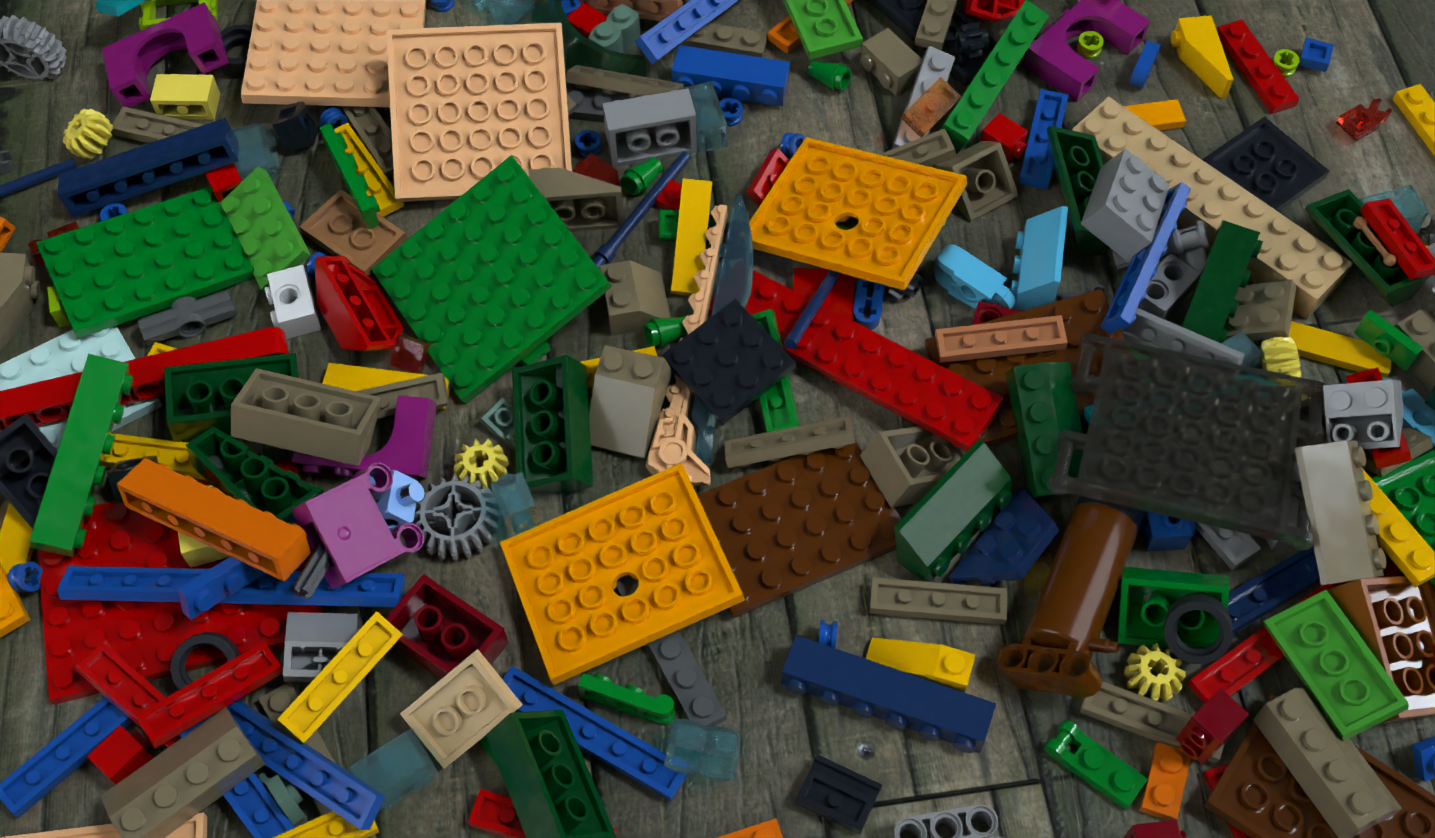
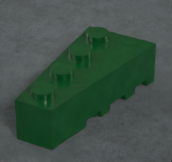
[1181,220,1263,344]
[186,426,324,522]

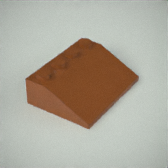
[1328,576,1435,725]

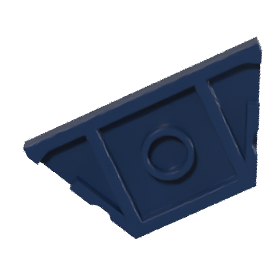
[948,487,1059,585]

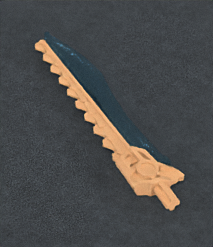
[645,195,754,486]

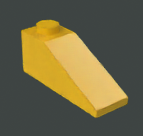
[1171,15,1233,99]
[866,638,976,693]

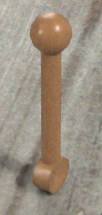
[1353,217,1396,266]

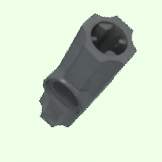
[138,290,238,345]

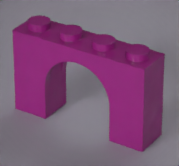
[1023,0,1150,102]
[102,2,229,108]
[292,395,436,480]

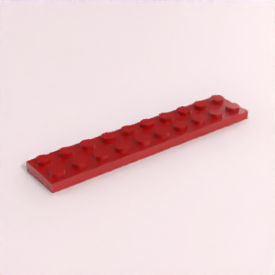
[708,263,1004,451]

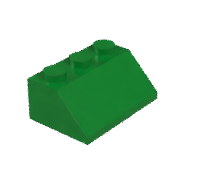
[1118,567,1230,648]

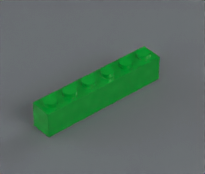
[939,0,1049,154]
[29,353,134,557]

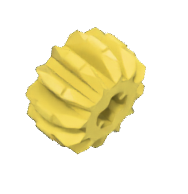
[63,108,113,159]
[1260,336,1301,390]
[453,439,509,489]
[1124,643,1186,703]

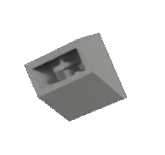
[1323,380,1404,449]
[283,612,358,682]

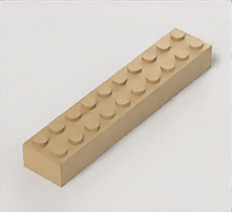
[1072,96,1353,320]

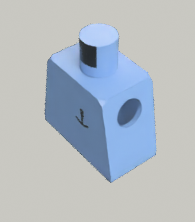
[369,470,425,530]

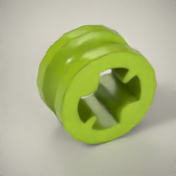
[1076,31,1104,59]
[1272,49,1300,78]

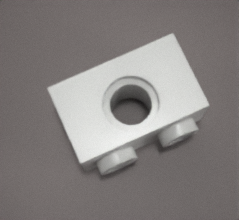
[265,265,322,339]

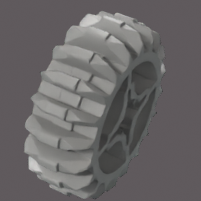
[0,15,67,81]
[412,474,500,562]

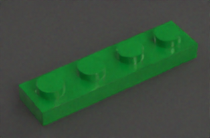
[320,123,380,229]
[752,309,800,432]

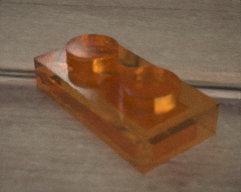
[901,77,961,137]

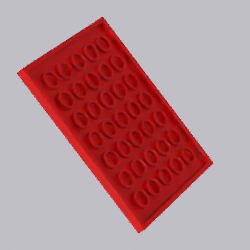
[38,459,324,705]

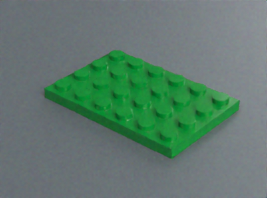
[36,186,255,339]

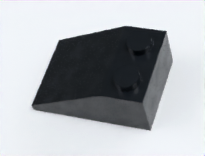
[0,414,58,529]

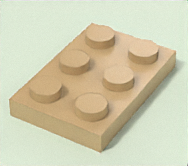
[400,649,523,769]

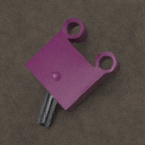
[291,462,424,599]

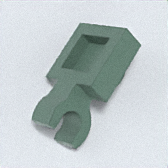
[259,772,306,825]

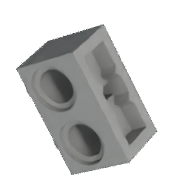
[1137,253,1201,320]

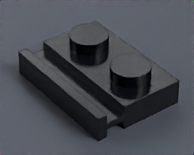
[795,754,882,835]

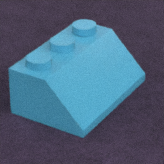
[1010,206,1068,310]

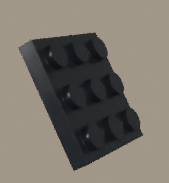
[1203,116,1329,212]
[662,298,797,426]

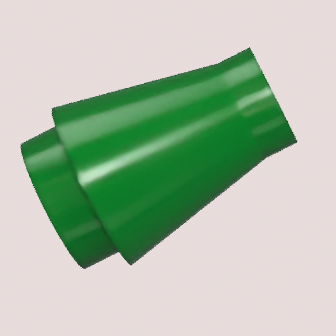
[808,60,851,92]
[621,157,663,196]
[643,316,688,348]

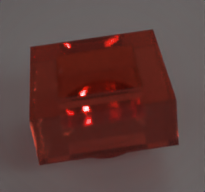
[390,334,430,374]

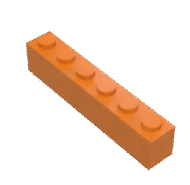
[117,458,311,582]

